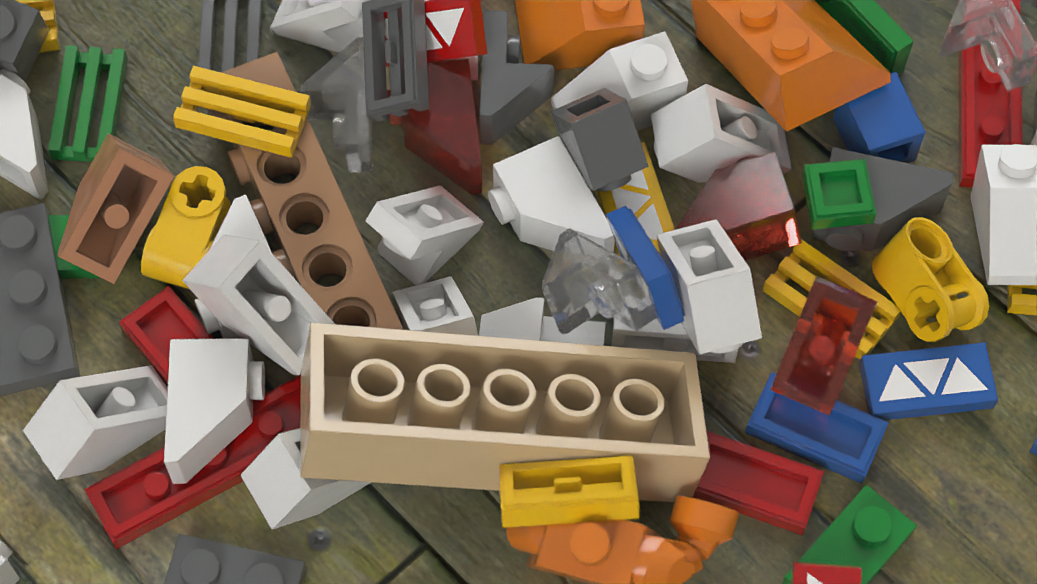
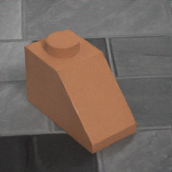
[57,133,174,284]

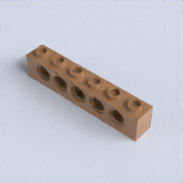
[207,52,404,330]

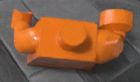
[506,495,739,584]

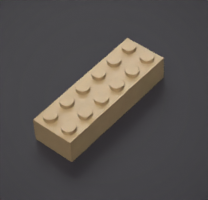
[300,323,710,502]

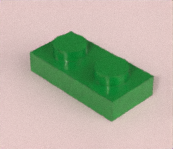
[782,484,917,584]

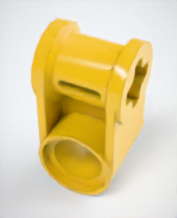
[141,166,231,289]
[872,217,989,342]

